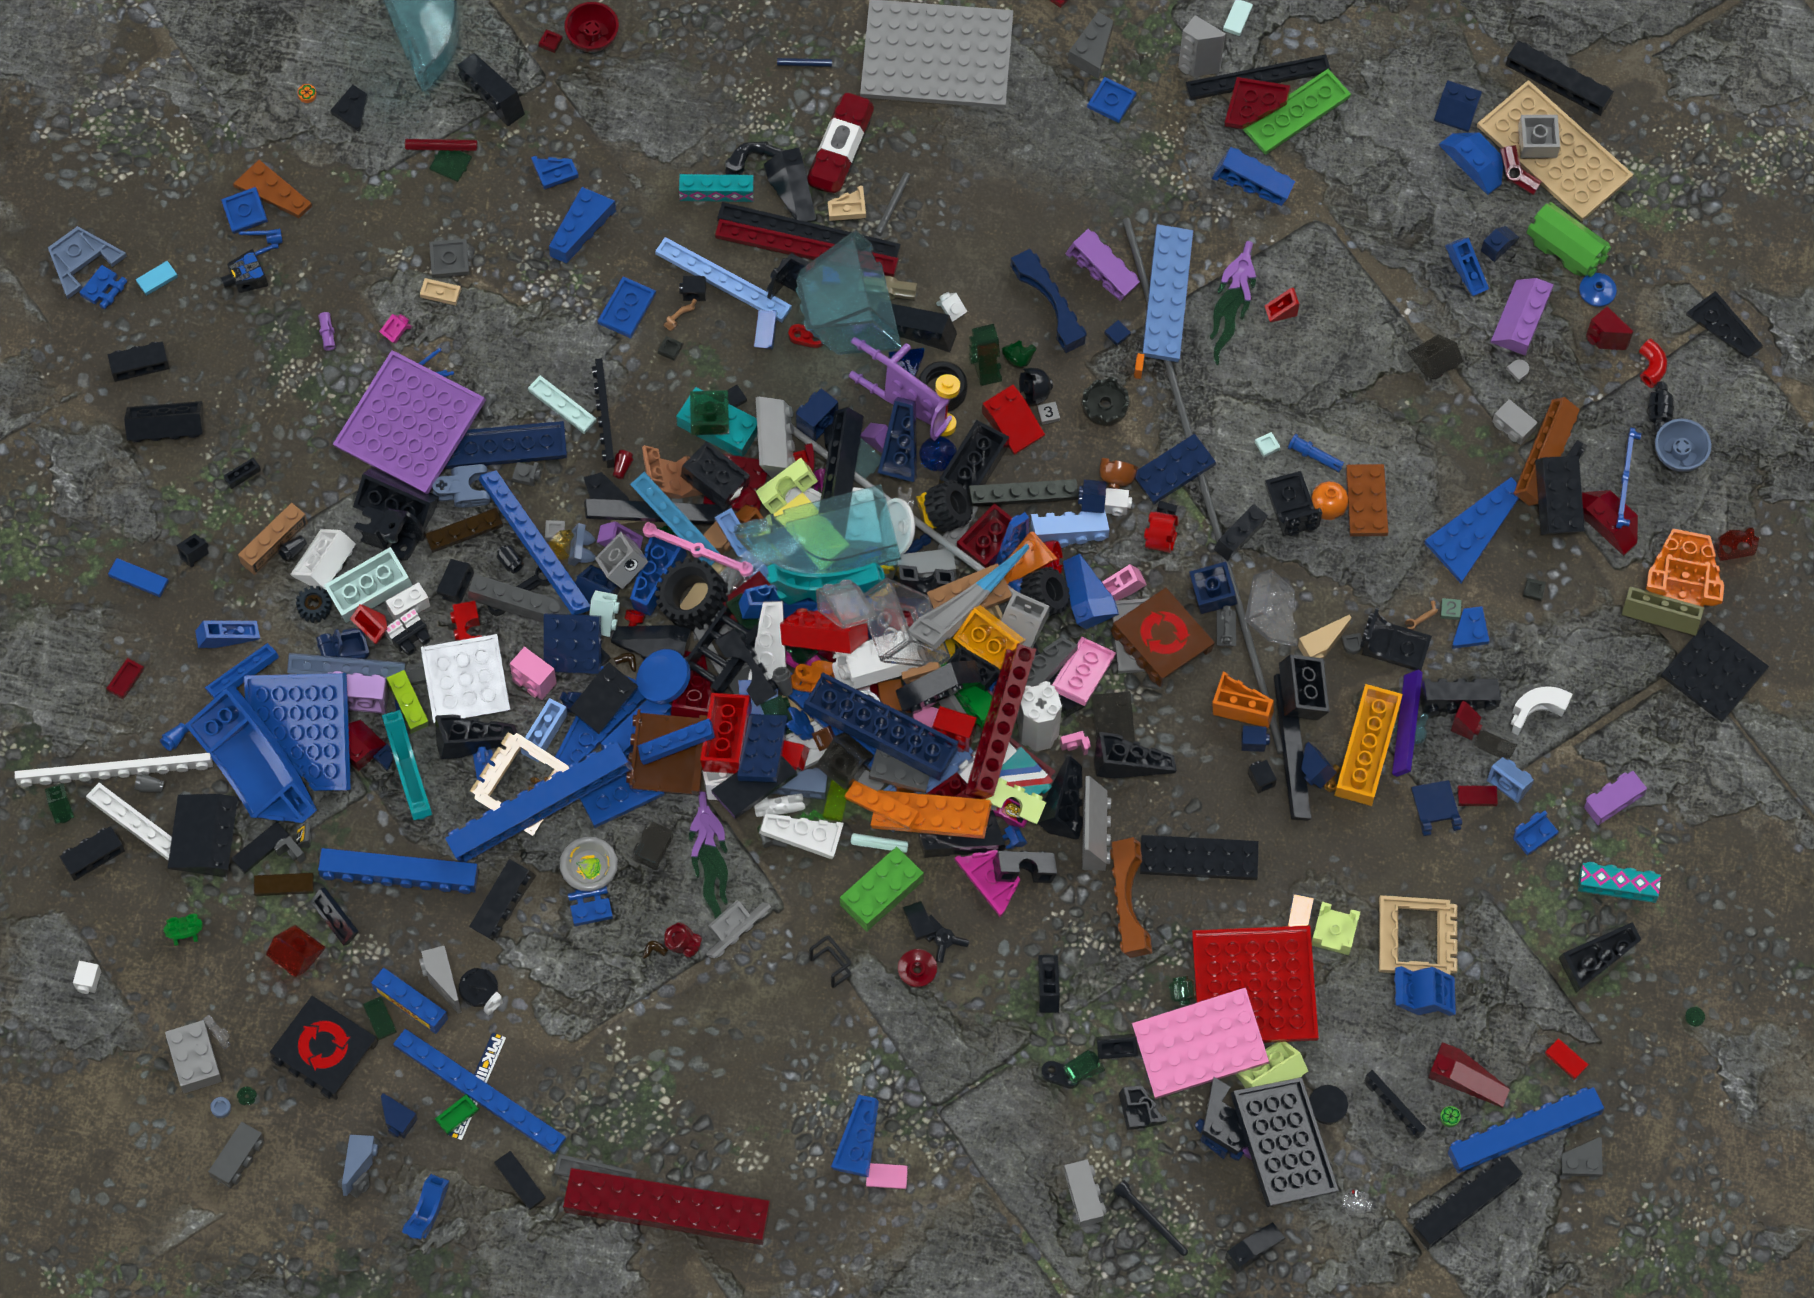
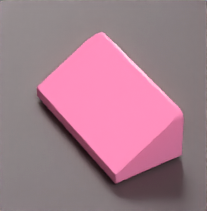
[866,1163,908,1189]

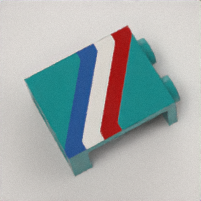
[999,747,1053,795]

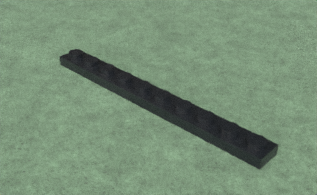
[717,202,901,258]

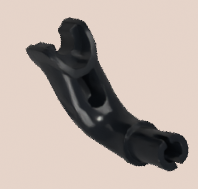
[725,141,783,175]

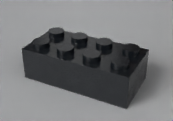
[939,420,1009,494]
[1535,456,1585,535]

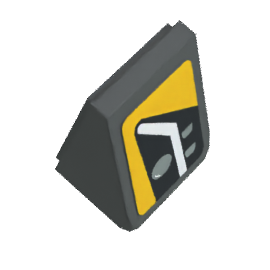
[296,823,312,848]

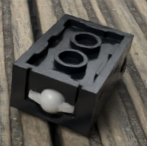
[680,441,750,510]

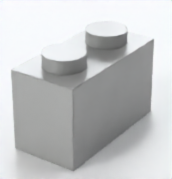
[1492,399,1538,445]

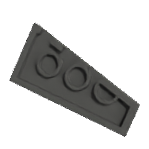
[1026,637,1078,687]

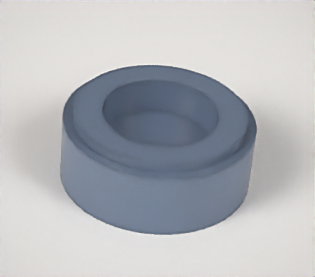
[210,1097,231,1118]

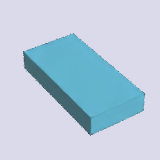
[136,261,178,296]

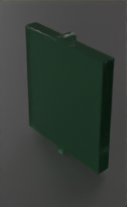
[429,150,472,182]

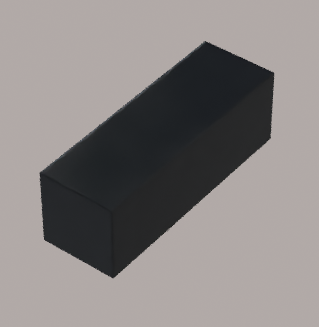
[224,457,261,489]

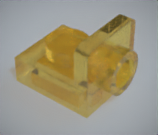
[547,530,574,560]

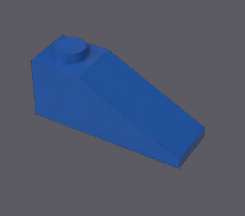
[1445,238,1489,296]
[195,620,260,648]

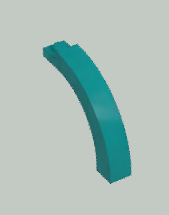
[382,710,432,820]

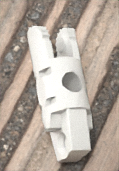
[754,794,805,817]

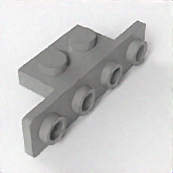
[706,900,771,958]

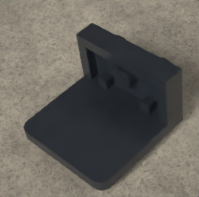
[767,253,811,300]

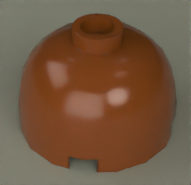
[1099,458,1138,489]

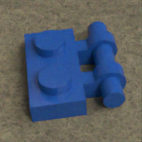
[79,265,127,309]
[568,886,613,926]

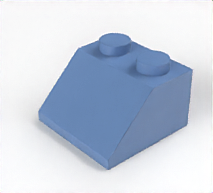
[1487,757,1534,803]

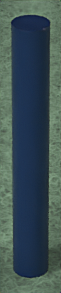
[777,58,832,67]

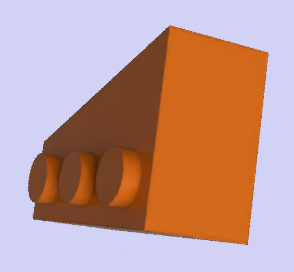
[1212,671,1274,728]

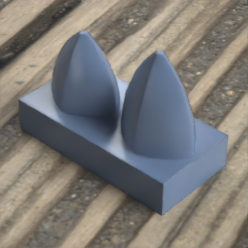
[568,523,596,566]

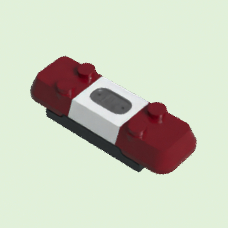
[807,93,874,193]

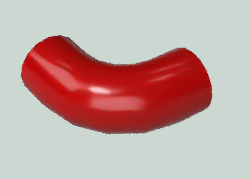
[1639,338,1668,388]

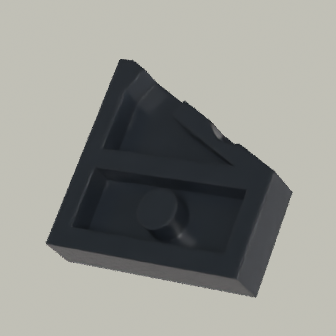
[330,84,368,131]
[584,472,629,501]

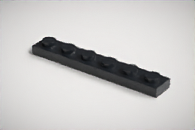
[592,358,615,468]

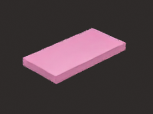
[1052,637,1116,706]

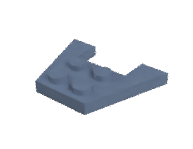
[48,226,127,299]

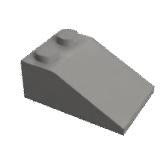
[419,946,462,1013]

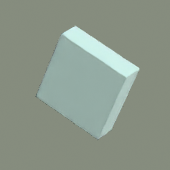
[1255,432,1280,457]

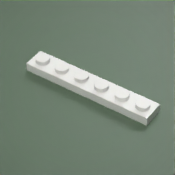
[86,783,172,860]

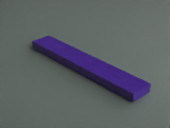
[1392,670,1423,777]

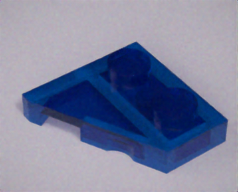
[888,348,924,377]

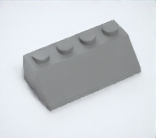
[1178,15,1226,77]
[756,397,795,479]

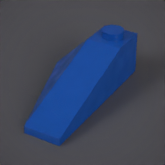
[1063,554,1119,629]

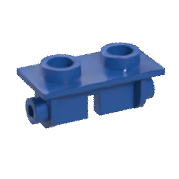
[473,747,498,786]

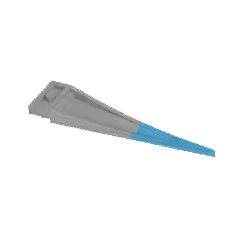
[907,544,1029,650]

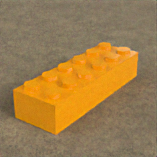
[1334,684,1403,806]

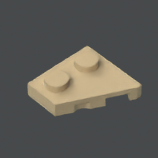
[828,186,866,221]

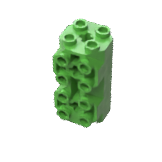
[1527,202,1611,277]

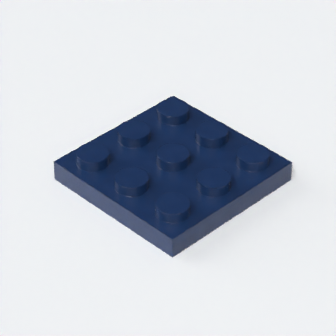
[544,613,601,674]

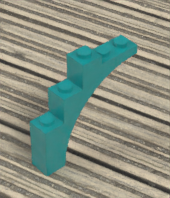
[767,562,887,605]

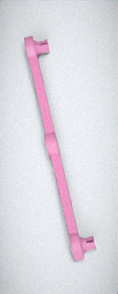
[643,522,754,577]

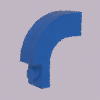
[402,1174,449,1239]

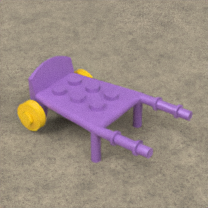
[849,337,960,441]

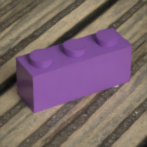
[1584,771,1647,825]

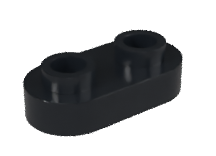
[1041,1061,1080,1089]

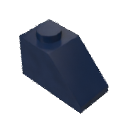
[1481,226,1519,262]
[1301,741,1337,789]
[381,1093,418,1138]

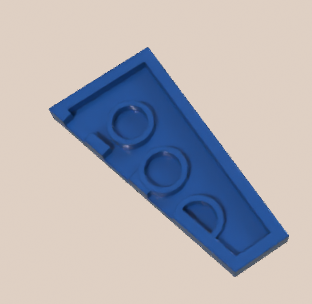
[831,1095,879,1177]

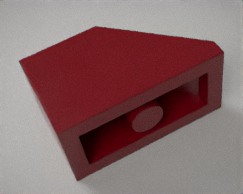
[1451,701,1483,740]

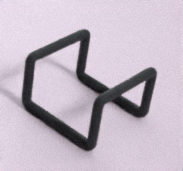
[809,935,851,988]

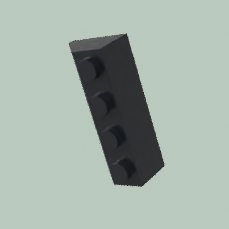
[124,401,204,442]
[353,467,439,530]

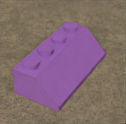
[1490,278,1554,356]

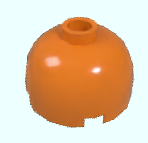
[1311,481,1348,520]

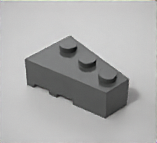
[1068,12,1113,79]

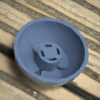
[1655,419,1711,472]

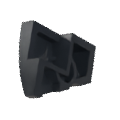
[1119,1085,1167,1130]

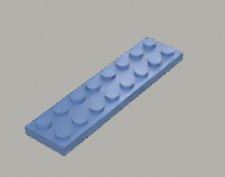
[1142,224,1193,362]

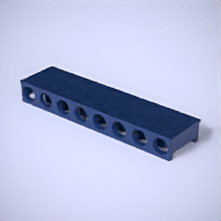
[802,672,958,781]

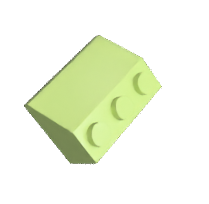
[1235,1042,1308,1088]

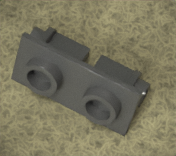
[1217,606,1236,646]

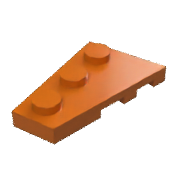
[1004,532,1057,584]

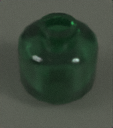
[1169,976,1196,1006]

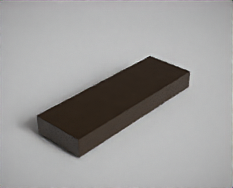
[254,873,314,896]

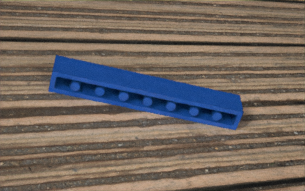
[318,848,479,894]
[1448,1087,1604,1174]

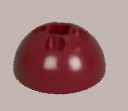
[565,2,619,52]

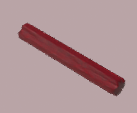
[405,139,478,151]

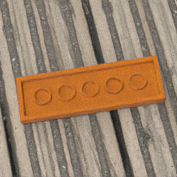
[870,790,992,839]

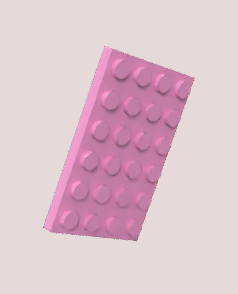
[1132,988,1269,1099]

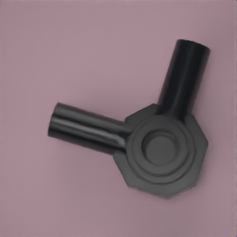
[934,928,969,963]

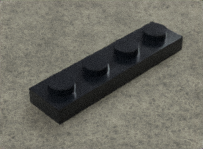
[1364,1070,1426,1139]

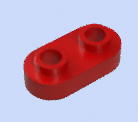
[788,324,825,348]

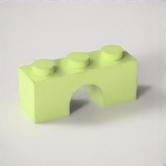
[756,458,818,515]
[985,778,1046,824]

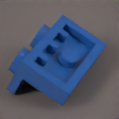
[1513,811,1559,856]

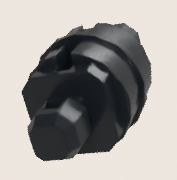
[1648,381,1674,432]

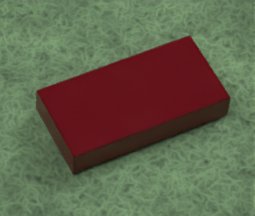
[106,658,144,700]
[1457,786,1498,806]

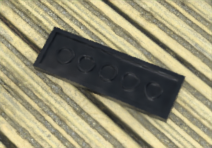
[1140,835,1259,880]

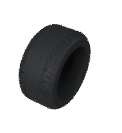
[919,361,967,412]

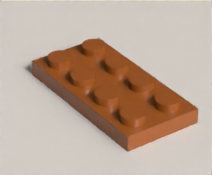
[1346,464,1388,536]

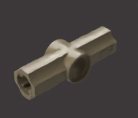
[860,276,917,300]

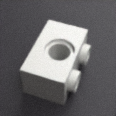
[386,582,430,622]

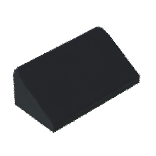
[1096,1034,1138,1059]

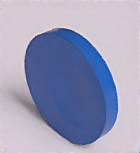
[636,649,690,704]

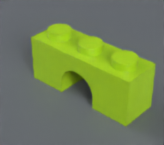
[387,670,428,734]

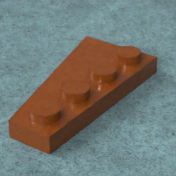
[233,160,312,218]

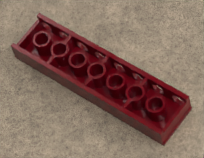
[964,643,1036,799]

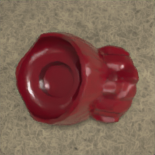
[664,922,702,958]

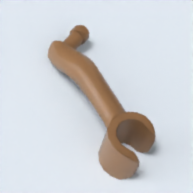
[664,299,697,331]
[1405,601,1438,630]

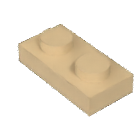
[420,278,461,306]

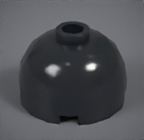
[1019,368,1053,405]

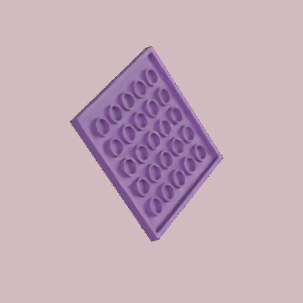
[333,350,486,494]

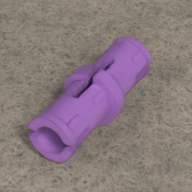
[318,312,336,351]

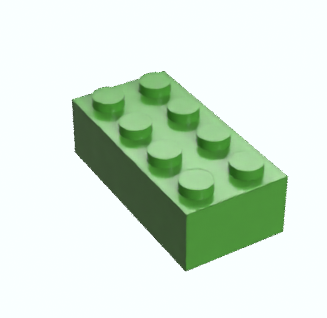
[840,846,924,932]

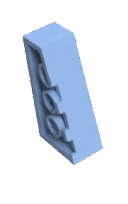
[1030,510,1109,548]

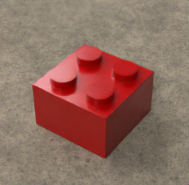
[932,706,977,752]

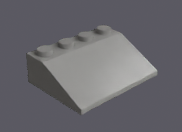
[1082,776,1111,871]

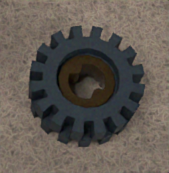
[296,586,332,623]

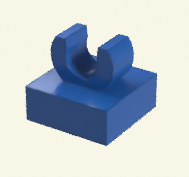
[1002,825,1027,849]

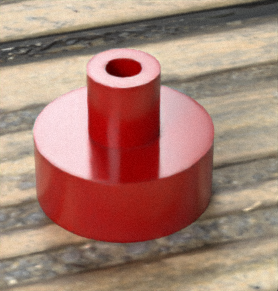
[624,609,645,626]

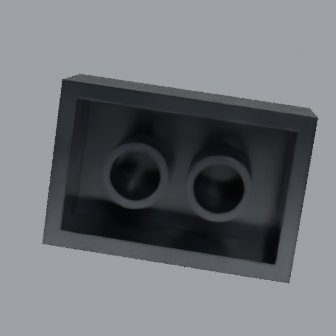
[1279,654,1330,720]

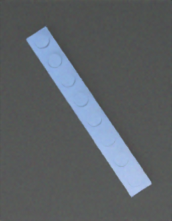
[655,237,792,323]

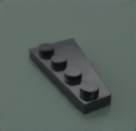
[1686,291,1763,358]

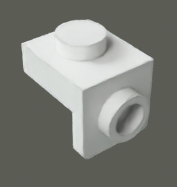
[936,292,967,322]

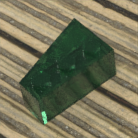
[968,324,1002,386]

